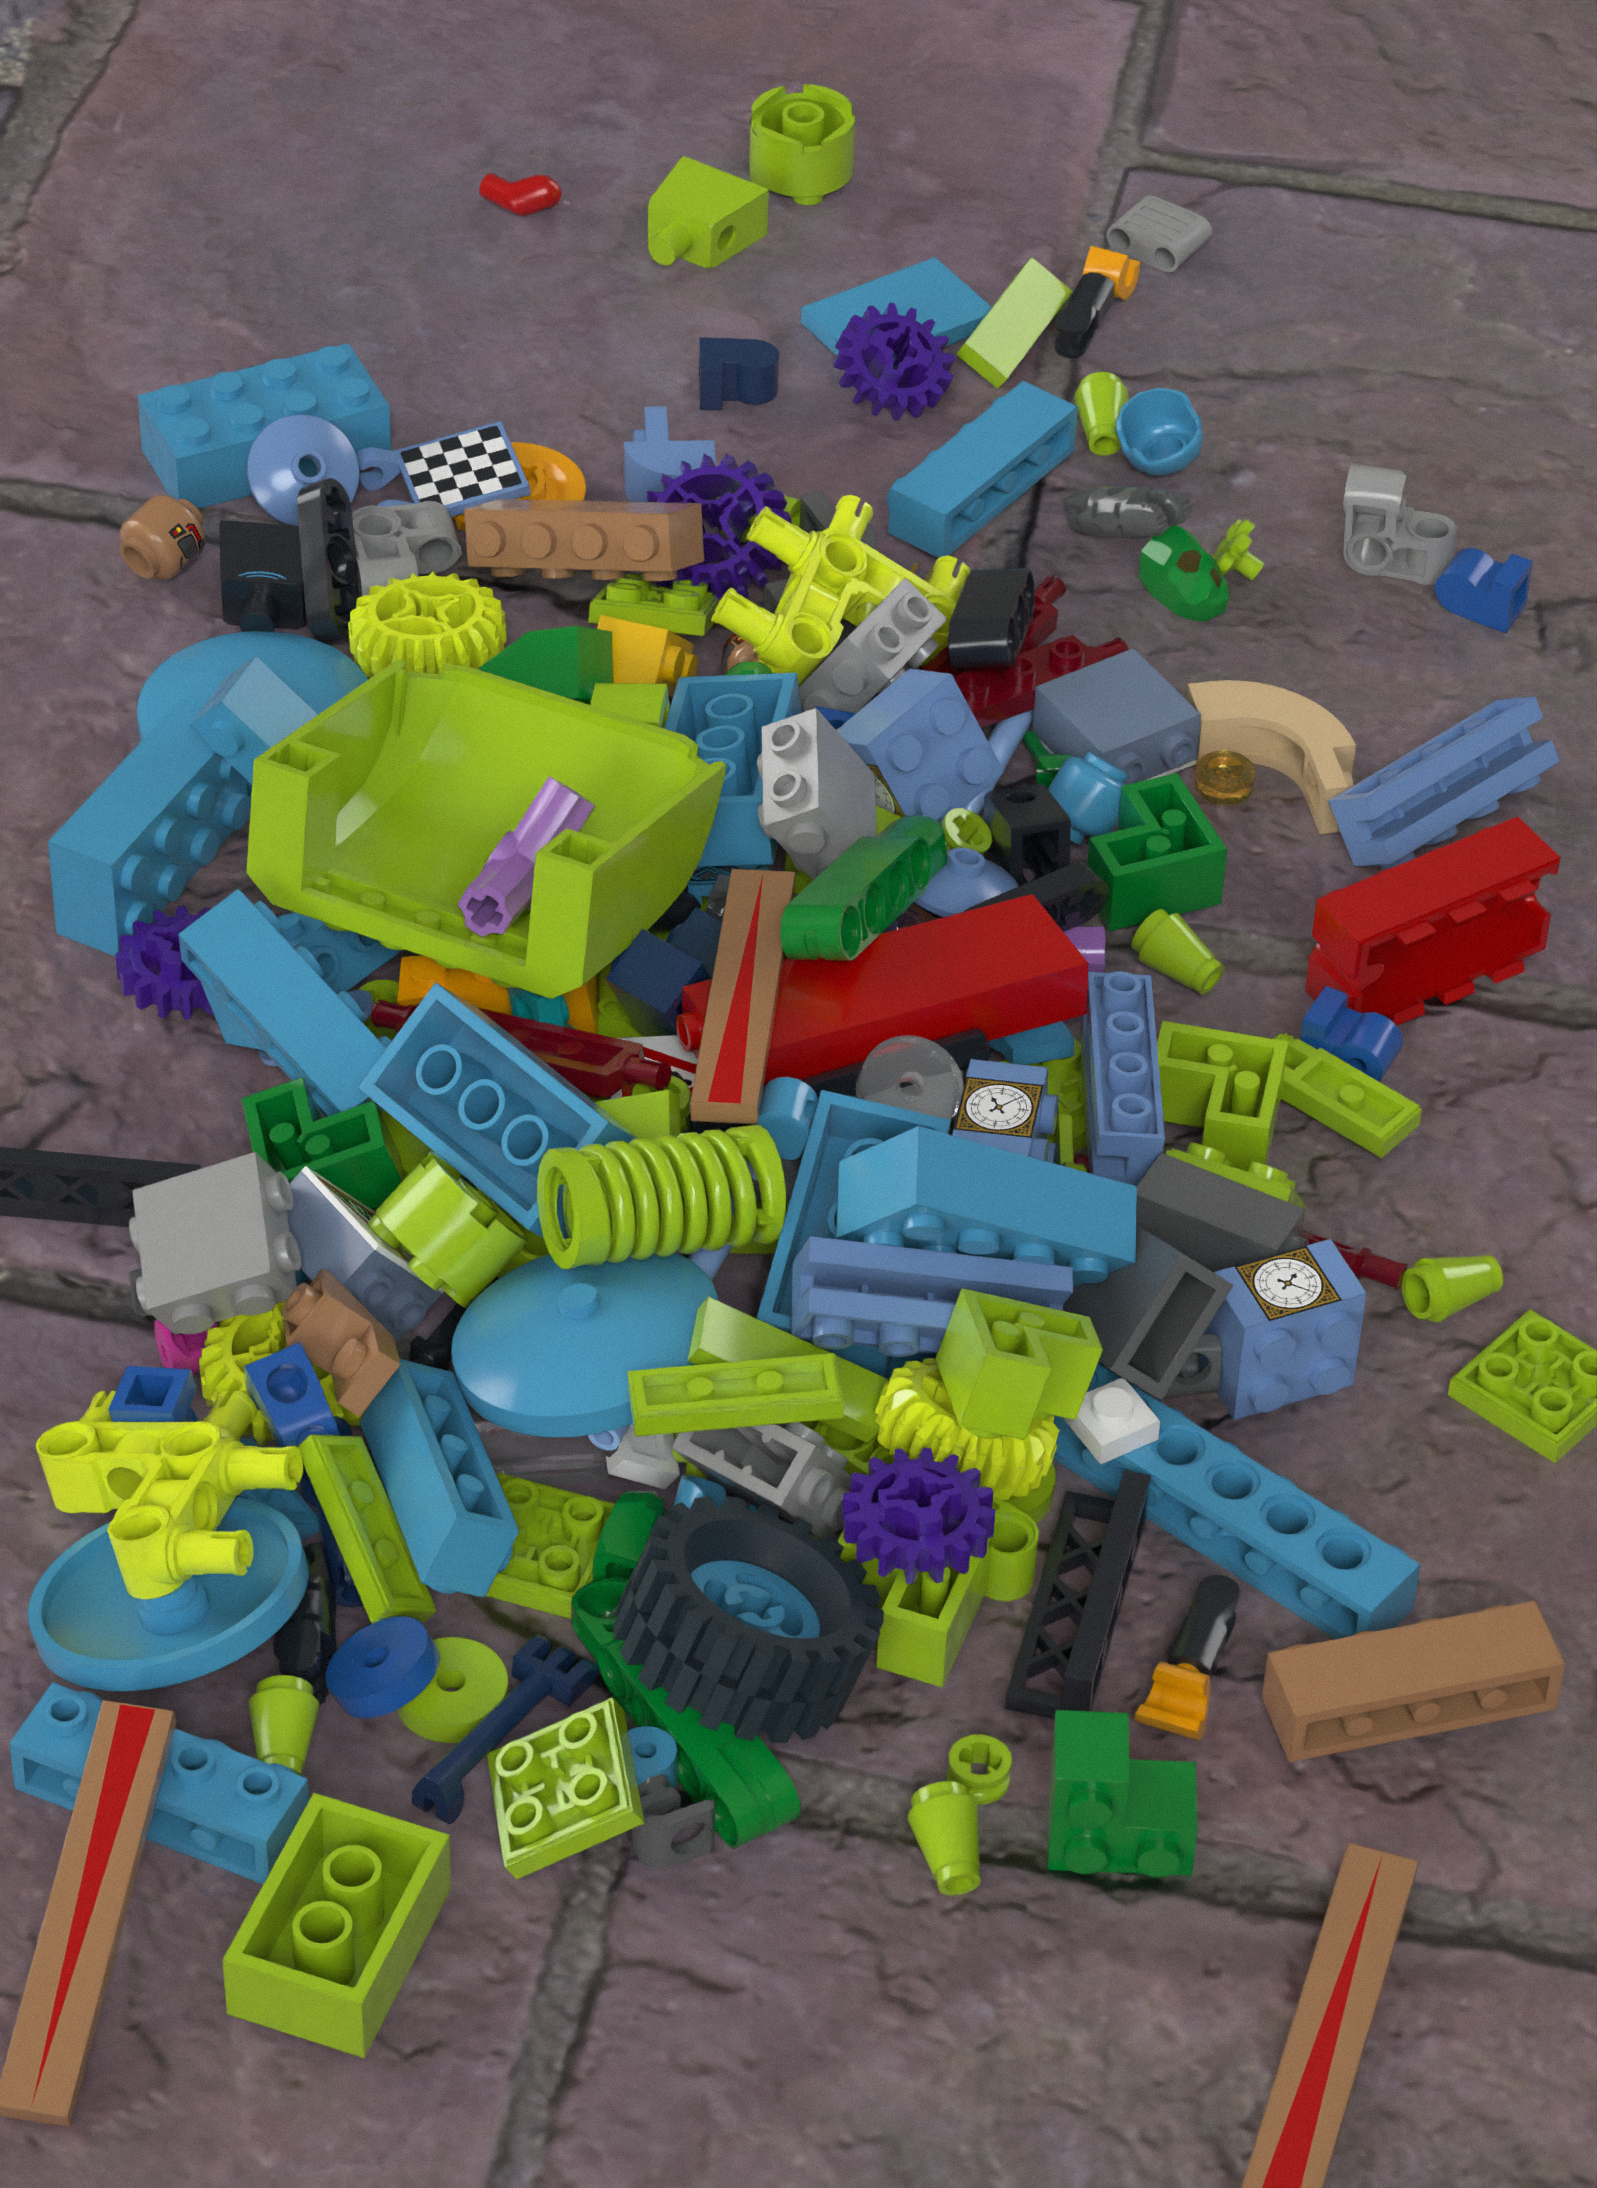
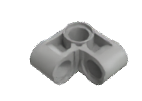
[1343,463,1457,585]
[352,501,462,597]

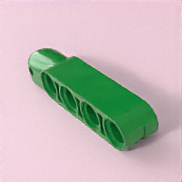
[780,815,948,961]
[571,1578,801,1849]

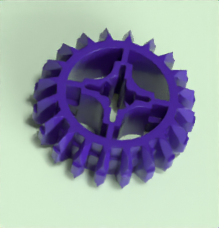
[646,453,792,600]

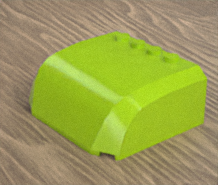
[246,659,726,999]

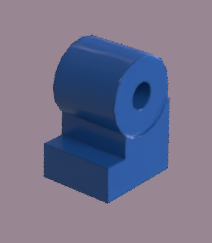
[1435,548,1533,634]
[1300,986,1403,1082]
[244,1342,340,1447]
[108,1366,198,1422]

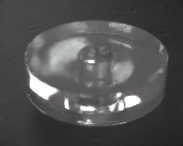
[856,1035,964,1122]

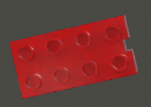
[1305,816,1561,1026]

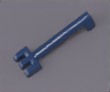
[412,1634,599,1825]

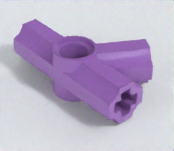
[458,776,597,937]

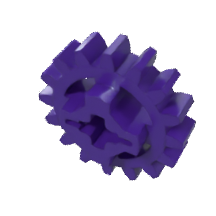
[833,303,955,421]
[115,906,214,1020]
[842,1447,996,1584]

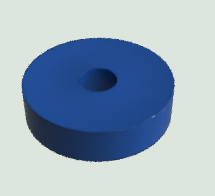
[325,1616,440,1718]

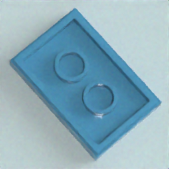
[801,257,992,367]

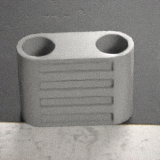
[1106,195,1212,272]

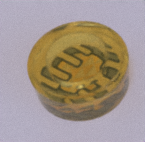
[1194,750,1256,805]

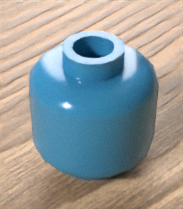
[1048,751,1129,845]

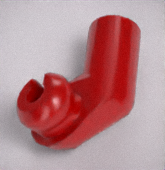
[479,173,562,216]

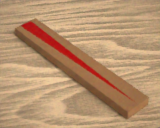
[691,869,795,1124]
[0,1700,176,2128]
[1241,1842,1419,2188]

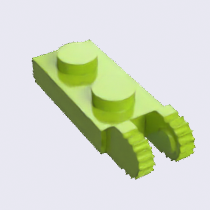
[1274,1033,1422,1158]

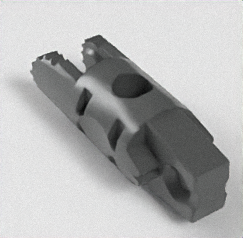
[1064,486,1193,539]

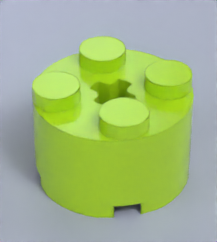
[749,84,856,206]
[367,1151,528,1308]

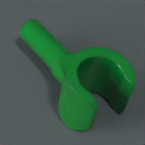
[1023,731,1071,789]

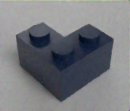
[605,907,722,1037]

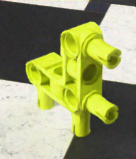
[711,495,970,686]
[35,1391,303,1599]

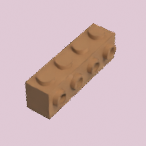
[464,499,704,581]
[1262,1601,1565,1762]

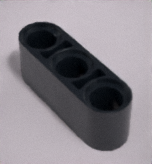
[948,568,1035,669]

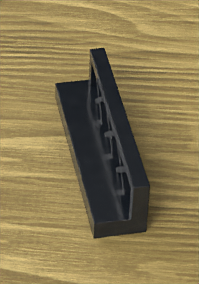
[0,1147,201,1227]
[1005,1470,1151,1720]

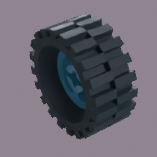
[613,1496,884,1743]

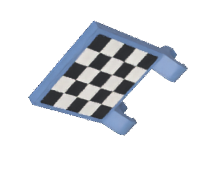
[356,421,531,517]

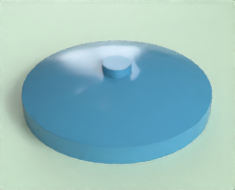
[137,631,368,798]
[451,1253,719,1437]
[28,1497,309,1691]

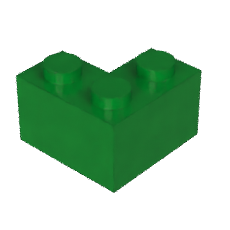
[1087,773,1227,931]
[241,1077,405,1209]
[1047,1710,1198,1877]

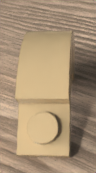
[1186,680,1356,835]

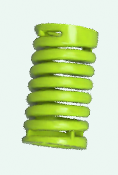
[537,1125,786,1269]

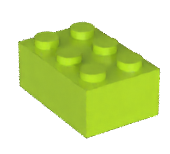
[222,1793,451,2058]

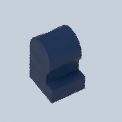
[699,337,779,410]

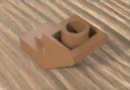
[282,1268,401,1417]

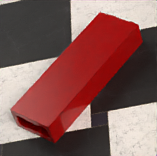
[676,894,1089,1089]

